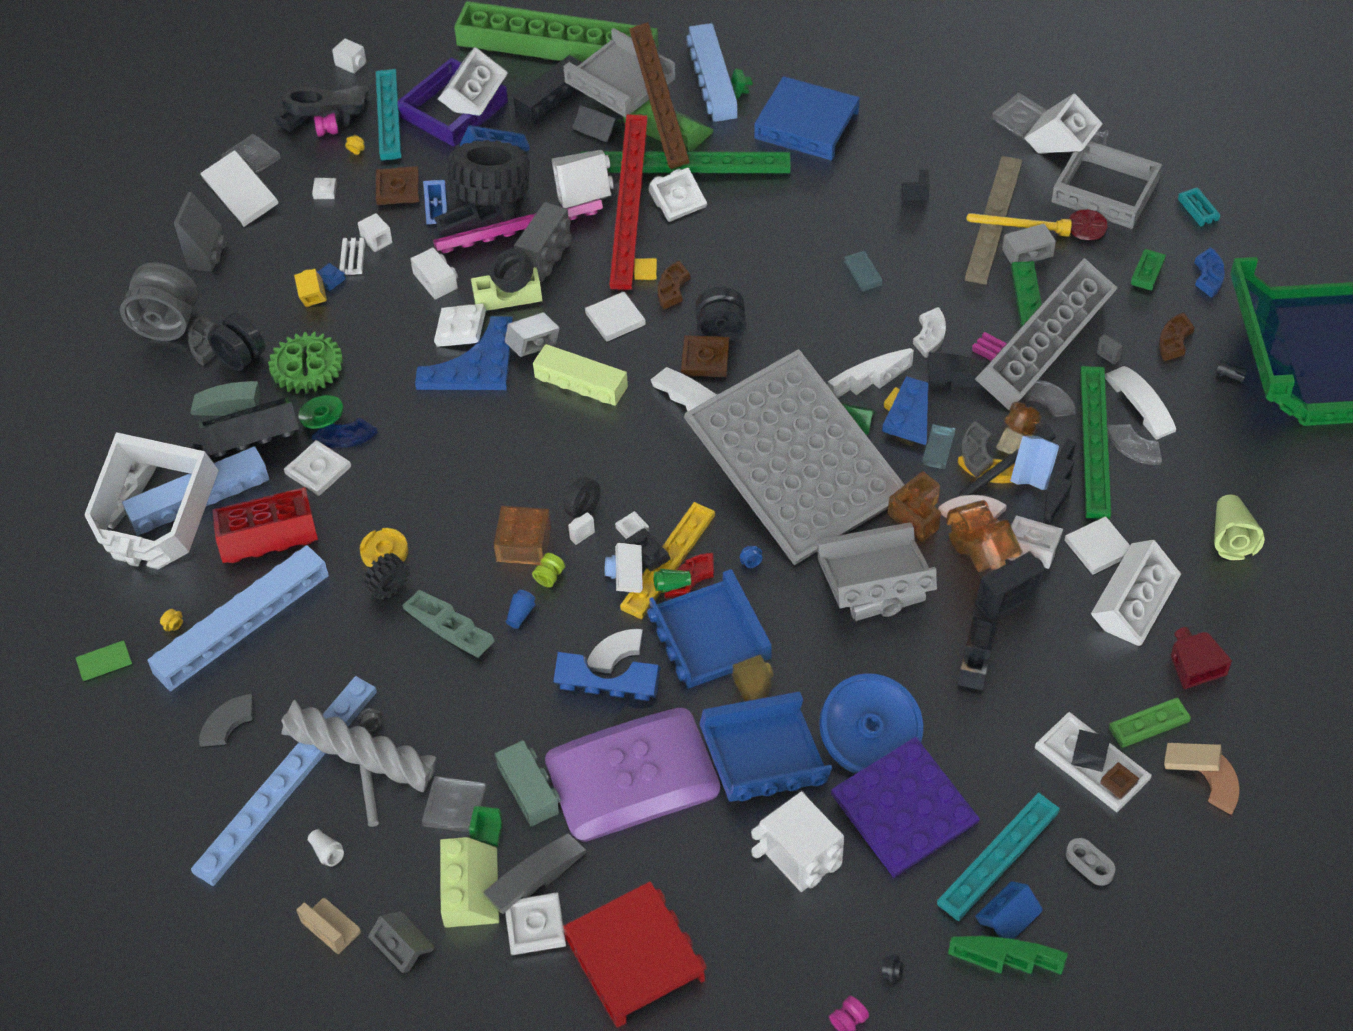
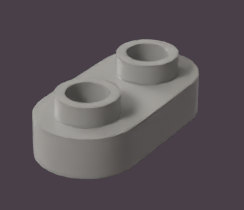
[1066,838,1115,885]

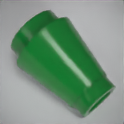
[653,569,691,593]

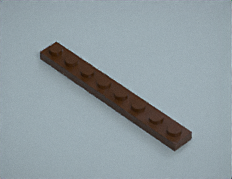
[629,22,690,169]

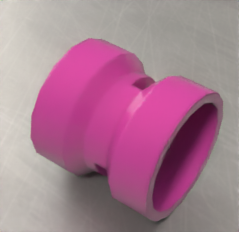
[314,113,338,137]
[829,996,869,1031]

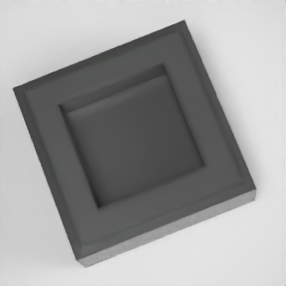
[1097,334,1123,365]

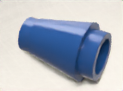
[506,590,536,628]

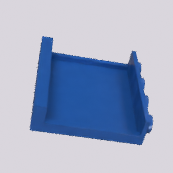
[755,76,860,160]
[647,569,772,689]
[700,692,832,802]

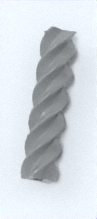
[281,700,437,792]

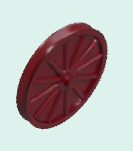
[1069,209,1107,240]

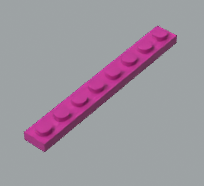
[433,199,603,253]

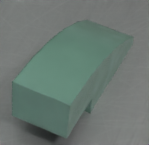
[190,381,261,416]

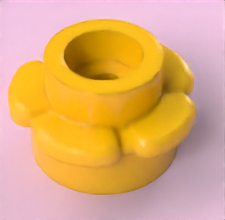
[345,135,365,154]
[160,608,183,632]

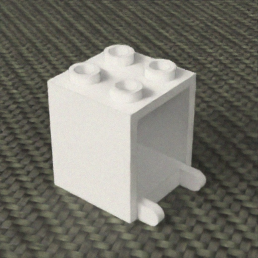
[752,791,844,892]

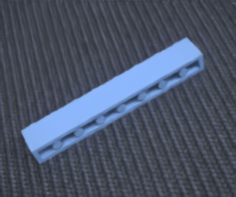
[147,545,329,692]

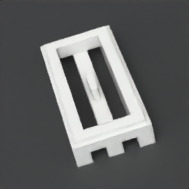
[339,238,365,275]

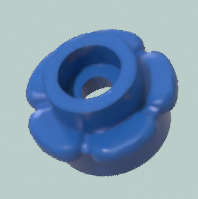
[740,546,763,568]

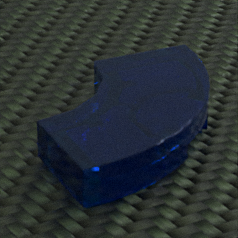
[312,418,378,448]

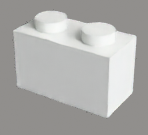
[411,248,458,299]

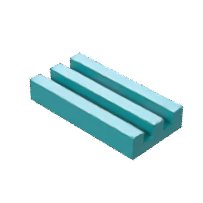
[1178,187,1220,227]

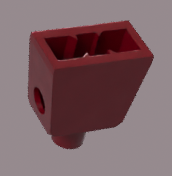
[1171,627,1232,689]

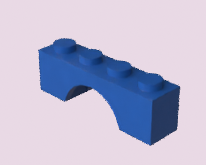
[553,652,661,701]

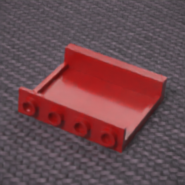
[563,882,707,1028]

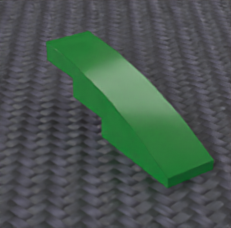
[948,936,1068,975]

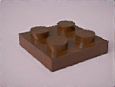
[376,166,419,205]
[681,335,729,377]

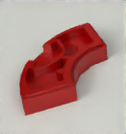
[665,553,714,598]

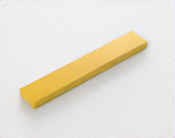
[620,502,715,620]

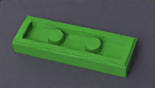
[1109,697,1191,748]

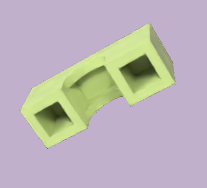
[471,267,542,311]

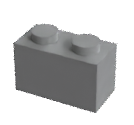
[1002,224,1056,265]
[505,312,560,357]

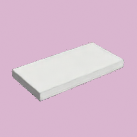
[200,150,279,227]
[1035,712,1151,812]

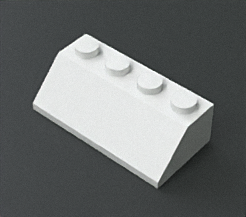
[1091,540,1181,646]

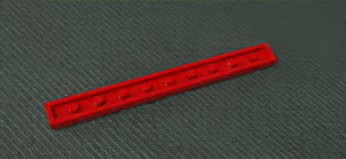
[610,114,648,290]

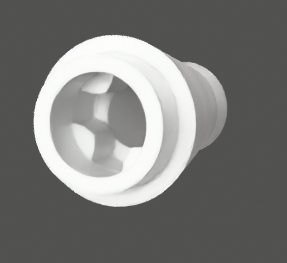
[308,829,344,866]

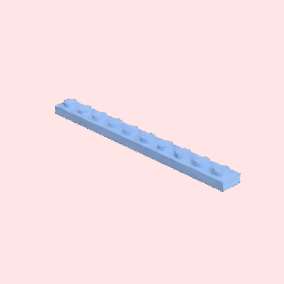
[191,676,377,886]

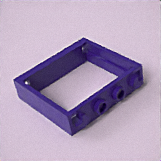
[397,57,508,147]

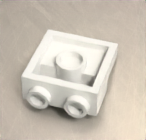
[648,168,707,222]
[1002,516,1063,569]

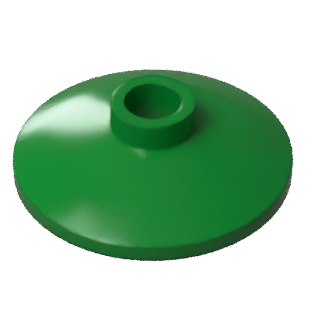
[298,395,344,429]

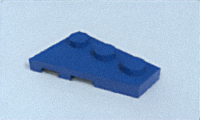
[882,376,928,445]

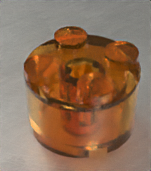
[946,500,1001,555]
[963,520,1023,572]

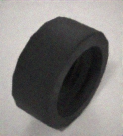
[490,249,534,293]

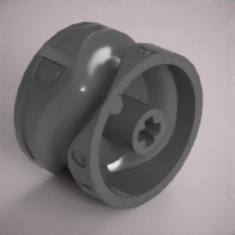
[120,263,199,341]

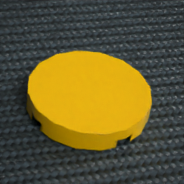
[360,528,408,567]

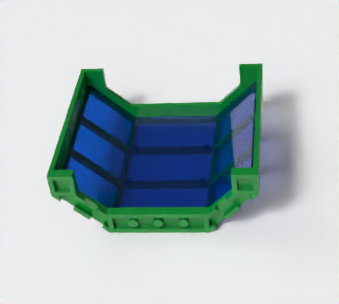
[1230,257,1353,426]

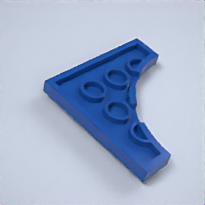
[415,316,513,390]

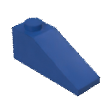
[460,125,530,151]

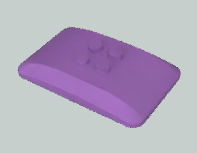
[545,708,721,842]

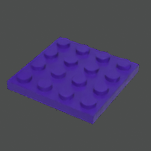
[830,737,980,878]

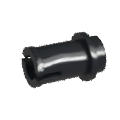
[1216,359,1248,383]

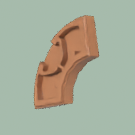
[1198,754,1239,815]

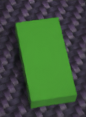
[75,640,132,681]

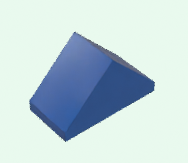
[423,180,448,224]

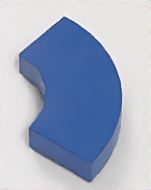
[1194,247,1225,298]

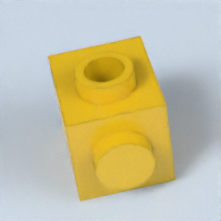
[294,269,327,307]

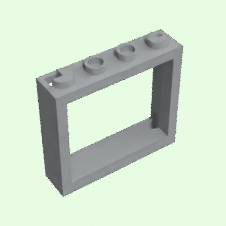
[1051,141,1162,229]

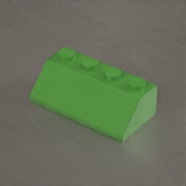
[623,100,713,152]

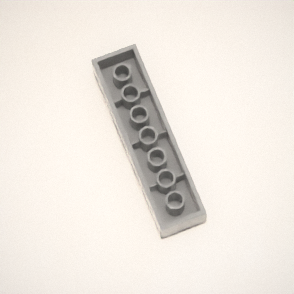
[975,258,1117,410]

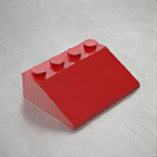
[212,487,318,563]

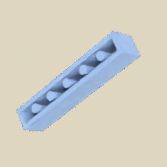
[686,23,737,122]
[122,446,269,536]

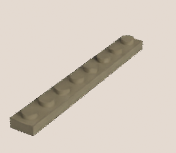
[965,156,1022,285]

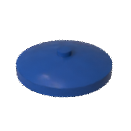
[820,674,923,774]

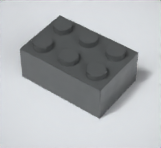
[514,202,572,283]

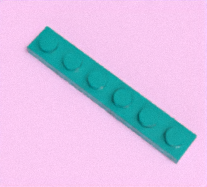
[376,69,402,160]
[937,793,1060,921]

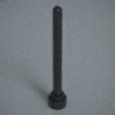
[959,423,1056,497]

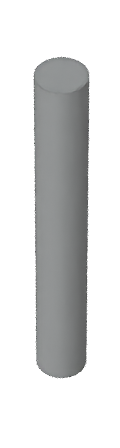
[359,764,379,827]

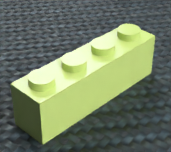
[533,344,628,406]

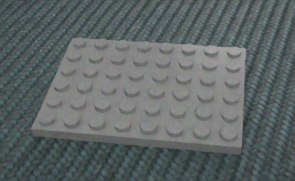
[684,349,910,565]

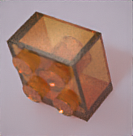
[494,506,551,565]

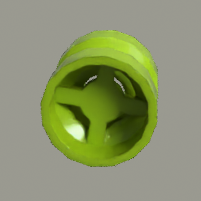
[532,553,565,587]

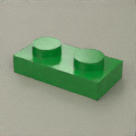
[1131,249,1166,291]

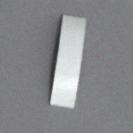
[1105,366,1176,440]

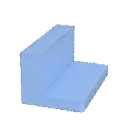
[1010,436,1059,490]

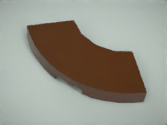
[657,260,691,310]
[1159,312,1195,361]

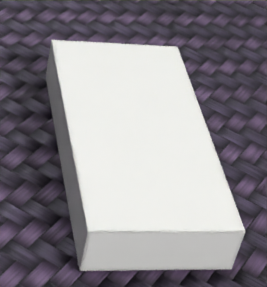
[615,543,643,593]

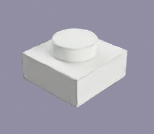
[312,178,337,199]
[569,512,595,545]

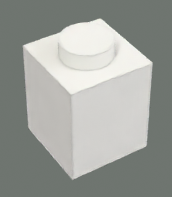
[332,39,366,73]
[358,213,393,252]

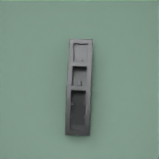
[483,833,586,914]

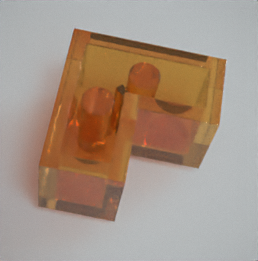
[888,471,941,542]

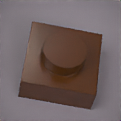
[1100,762,1139,800]

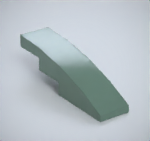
[402,590,495,657]

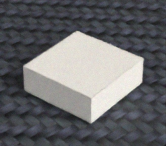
[615,511,649,539]

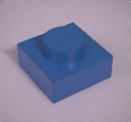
[318,263,345,291]

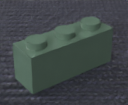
[495,741,561,827]

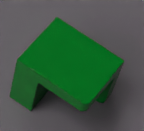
[469,806,503,848]

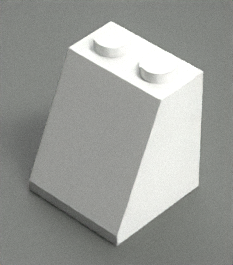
[1025,93,1102,153]
[552,150,613,208]

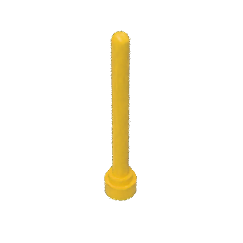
[966,213,1071,237]

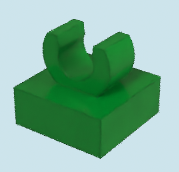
[730,69,753,99]

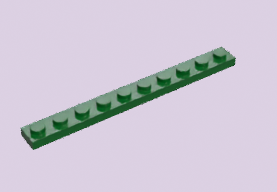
[580,151,791,173]

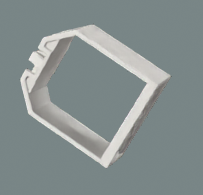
[85,432,219,569]

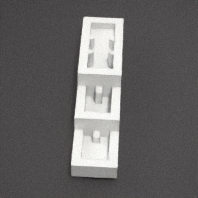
[828,348,914,399]
[651,367,716,411]
[108,461,157,529]

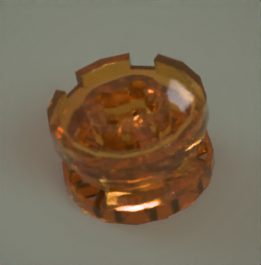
[1004,402,1042,435]

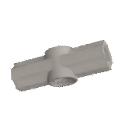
[849,592,926,621]

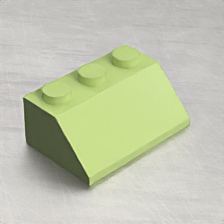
[440,837,499,928]

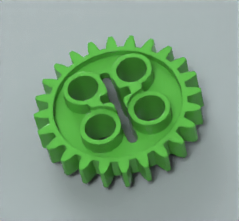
[268,332,343,394]

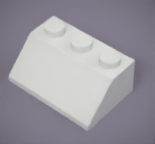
[438,47,508,115]

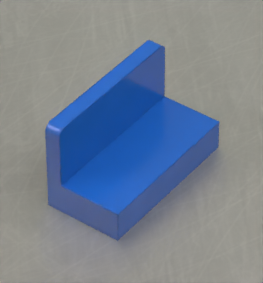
[975,881,1042,939]

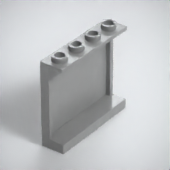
[564,28,675,117]
[817,522,937,608]

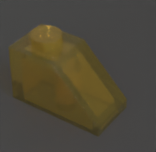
[733,654,773,702]

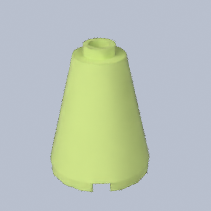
[1214,495,1265,560]

